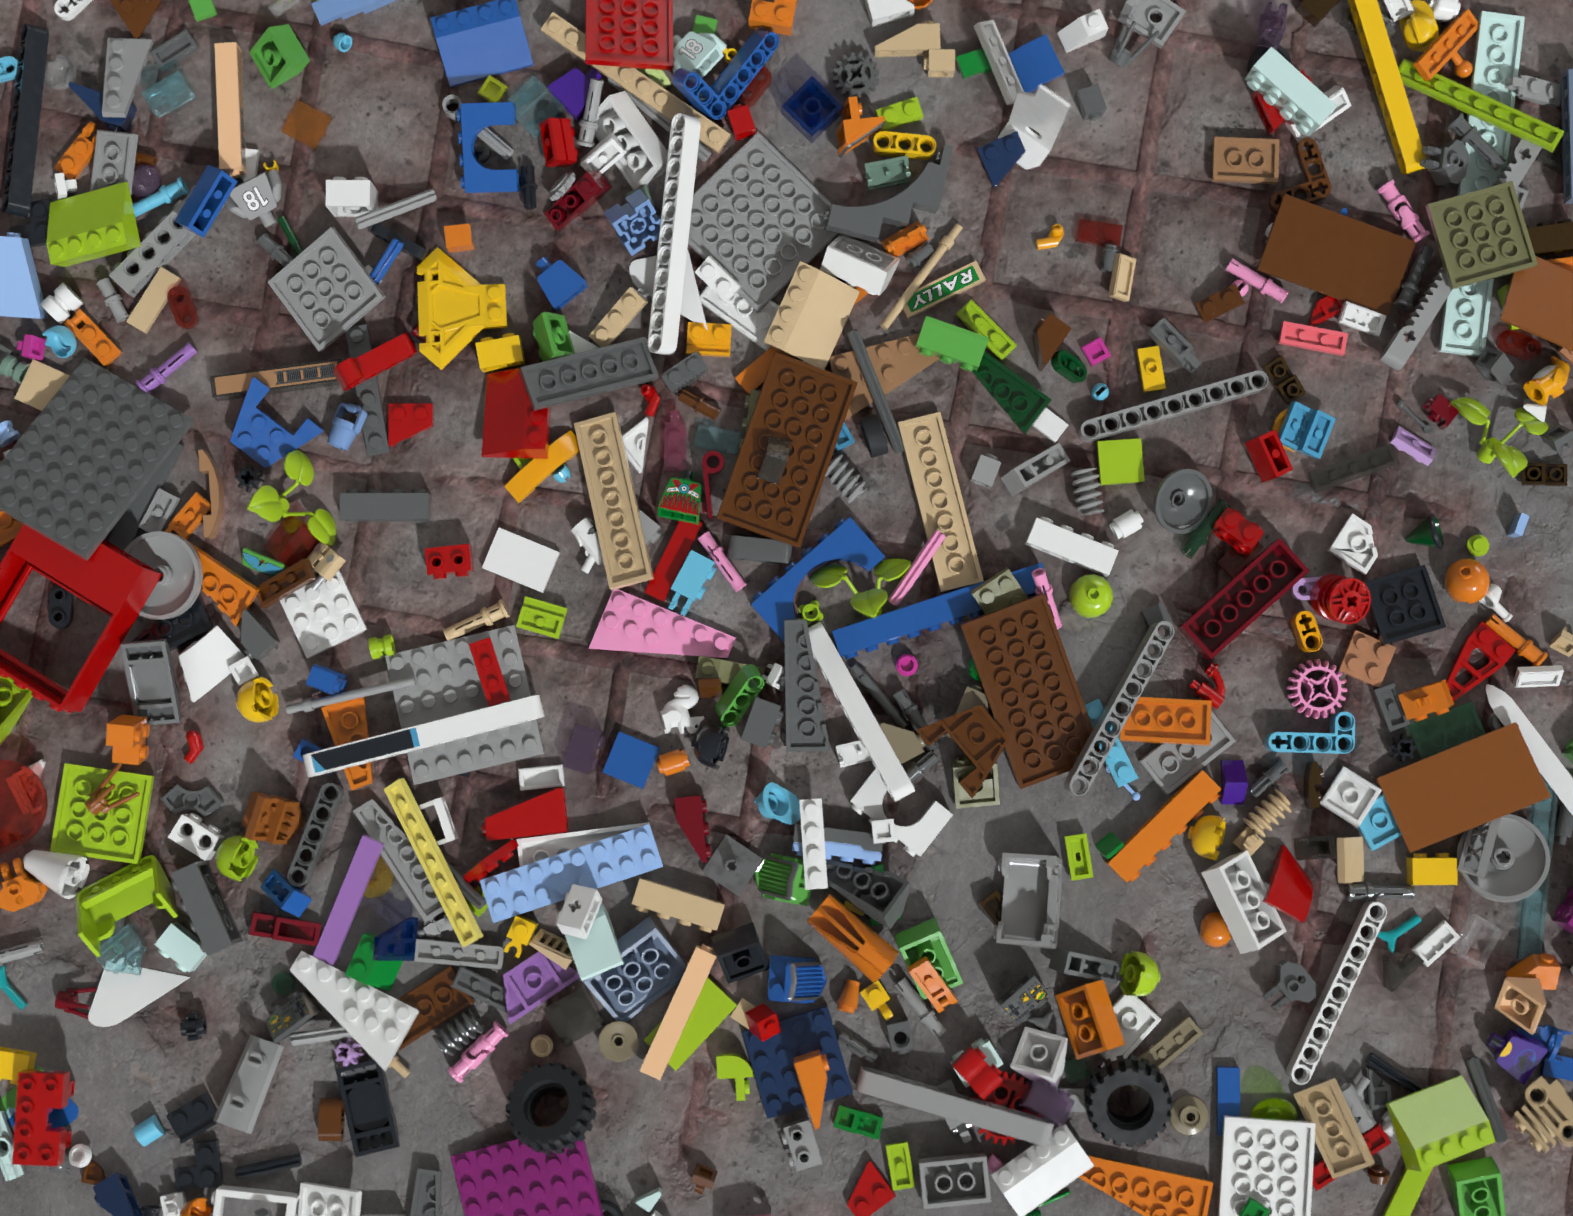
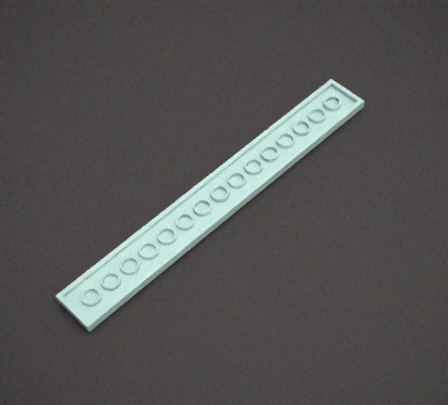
[1438,11,1525,357]

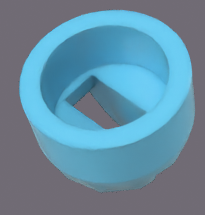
[333,33,352,52]
[1091,383,1109,401]
[551,464,571,483]

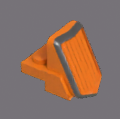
[836,96,885,157]

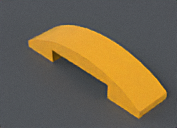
[504,430,580,503]

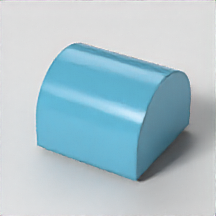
[133,1114,166,1146]

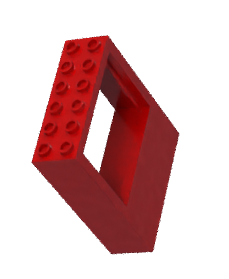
[0,524,162,713]

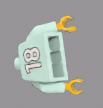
[673,32,737,95]

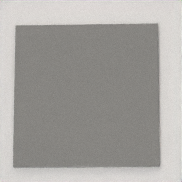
[688,132,839,313]

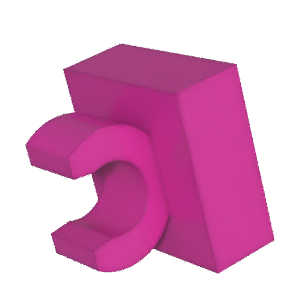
[16,334,46,361]

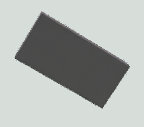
[150,29,200,72]

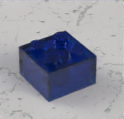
[781,76,843,144]

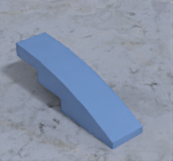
[311,0,396,26]

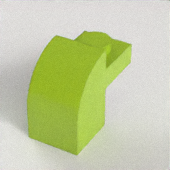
[716,1053,753,1101]

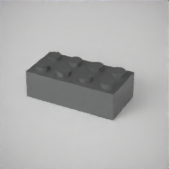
[171,861,243,956]

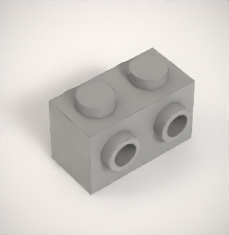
[780,1116,823,1171]

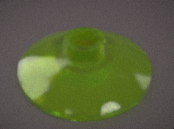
[1251,1098,1297,1121]

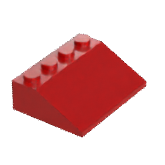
[481,368,551,459]

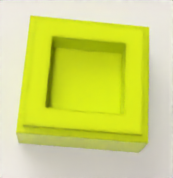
[478,75,508,103]

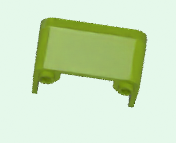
[76,855,178,957]

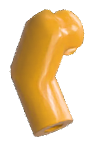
[1036,224,1064,250]

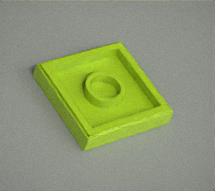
[1096,438,1145,486]

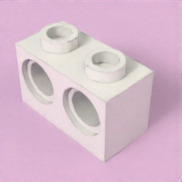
[168,813,225,861]

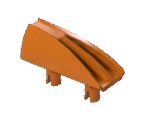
[807,895,899,982]

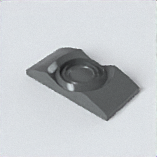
[120,639,181,725]

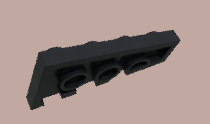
[131,593,214,651]

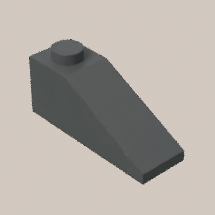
[1049,947,1122,984]

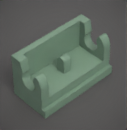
[864,156,911,191]

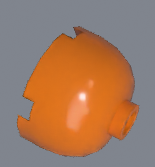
[1444,558,1490,604]

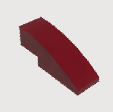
[248,911,321,946]

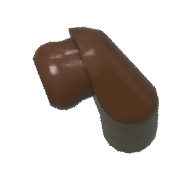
[134,151,157,170]

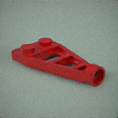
[1446,621,1516,708]

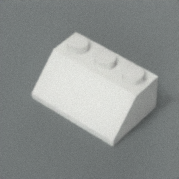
[820,234,900,296]

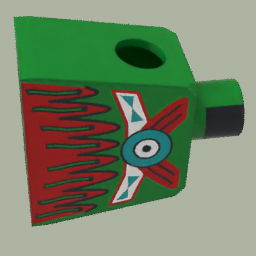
[658,470,701,525]

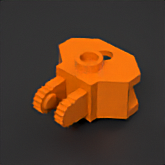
[0,858,48,912]

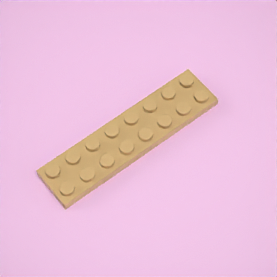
[574,412,654,590]
[897,412,984,593]

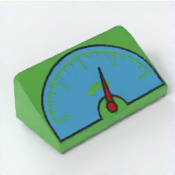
[242,548,288,577]

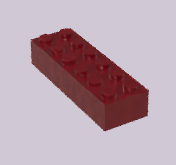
[1177,538,1310,660]

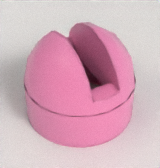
[1231,279,1249,297]
[987,1153,1005,1173]

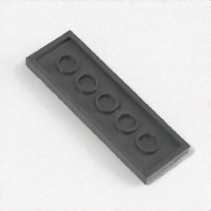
[519,337,659,411]

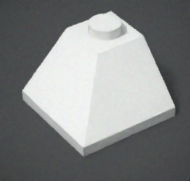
[1010,1027,1068,1089]

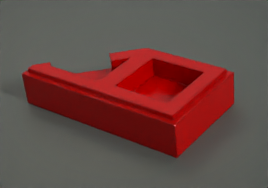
[1308,296,1343,327]

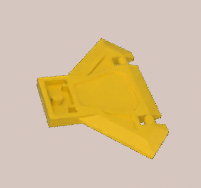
[417,247,507,370]

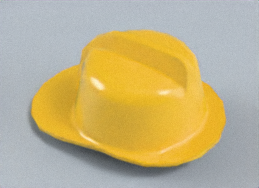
[1399,0,1439,52]

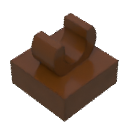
[691,1163,718,1194]

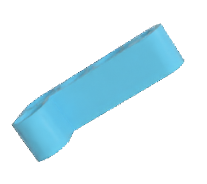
[1264,711,1355,754]

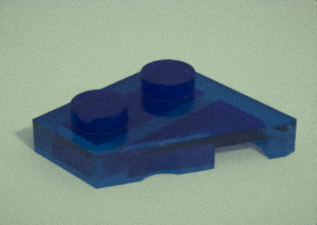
[373,917,418,961]

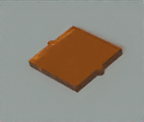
[281,101,332,150]

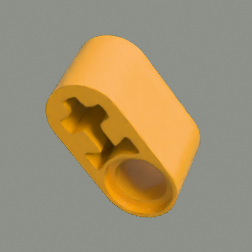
[1290,611,1323,653]

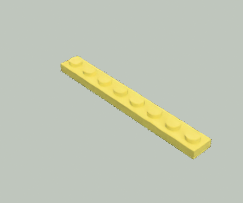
[384,778,483,947]

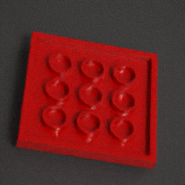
[585,0,673,71]

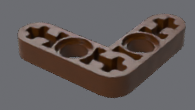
[1269,138,1331,213]

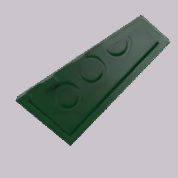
[972,351,1051,435]

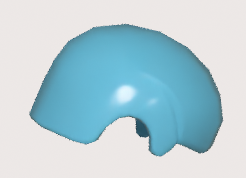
[42,325,77,358]

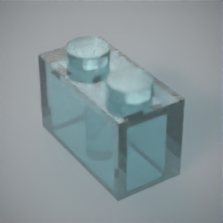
[141,71,196,118]

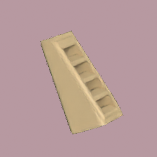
[529,928,573,970]

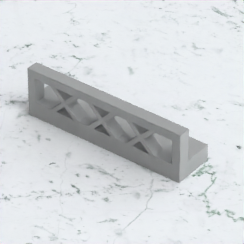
[1457,817,1501,878]

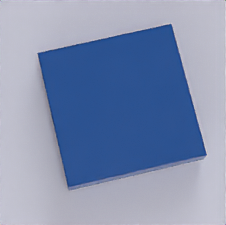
[602,731,660,789]

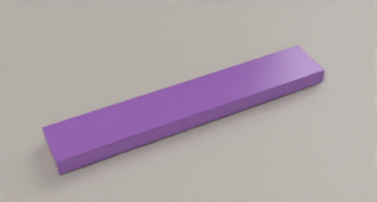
[313,834,385,966]

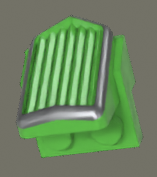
[755,853,811,906]

